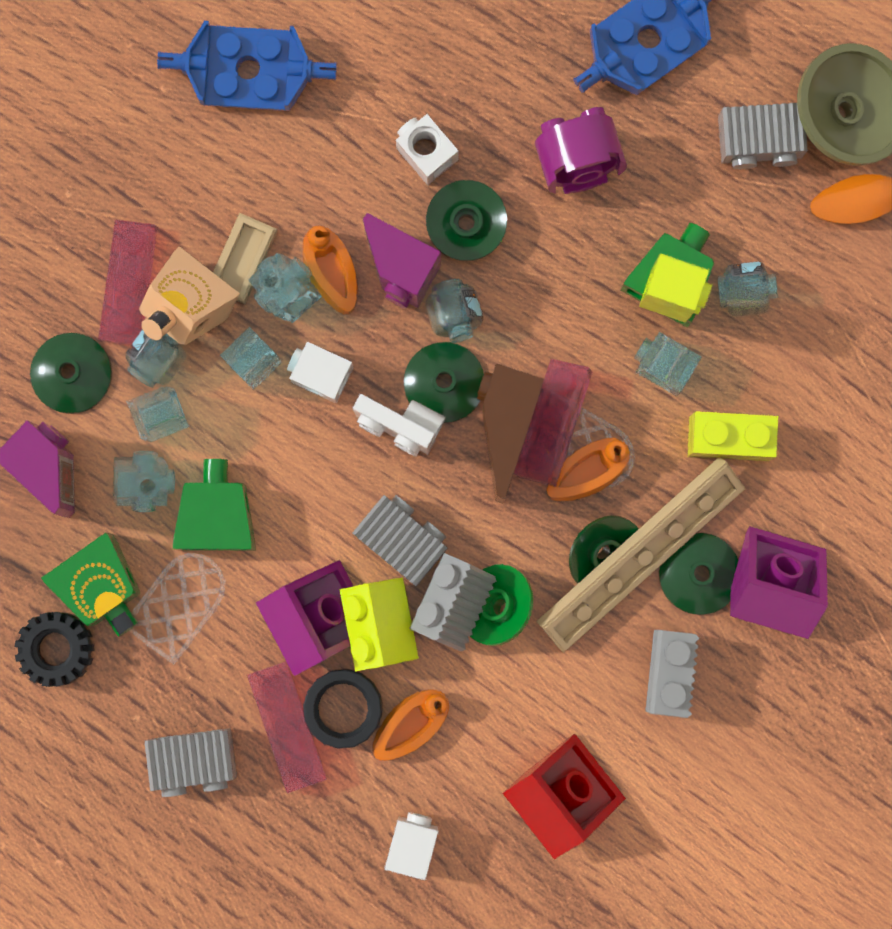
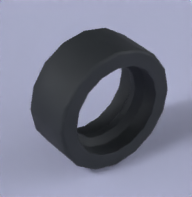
[303,669,383,749]

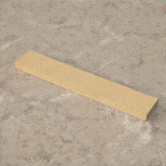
[536,457,745,653]

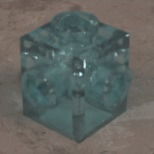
[248,252,322,323]
[113,451,175,512]

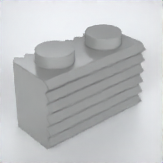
[718,103,808,169]
[352,495,448,586]
[409,553,497,652]
[645,630,700,718]
[144,728,237,797]

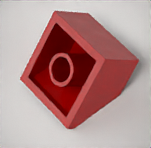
[503,734,626,859]

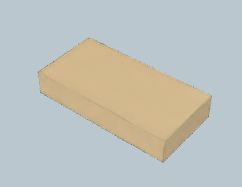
[213,213,278,304]

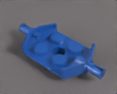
[573,0,712,95]
[157,21,337,111]

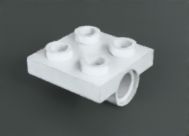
[352,394,446,457]

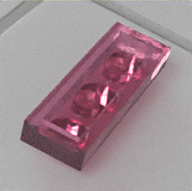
[98,219,158,345]
[514,359,593,487]
[247,662,327,793]

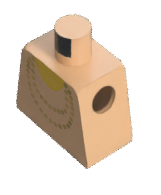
[139,247,240,345]

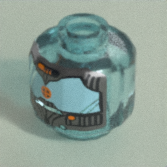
[718,261,778,316]
[425,279,483,343]
[125,329,187,388]

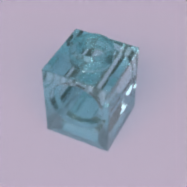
[220,327,282,390]
[634,332,702,397]
[126,386,189,442]

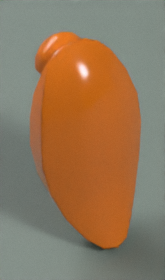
[810,174,892,224]
[302,225,358,315]
[546,438,630,502]
[372,689,449,761]

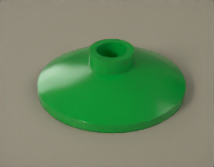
[470,564,533,646]

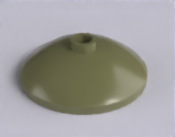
[797,43,892,166]

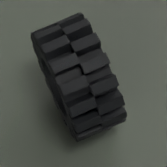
[14,612,95,687]

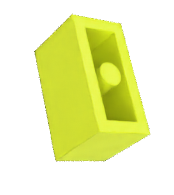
[639,254,712,323]
[687,411,778,461]
[340,577,419,671]

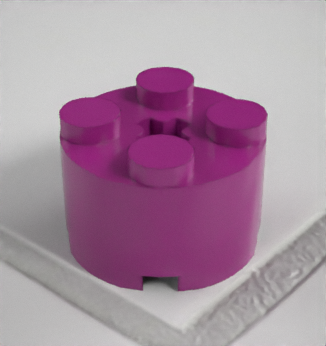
[535,107,627,194]

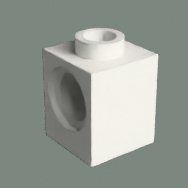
[396,114,459,185]
[287,342,354,404]
[385,812,438,880]

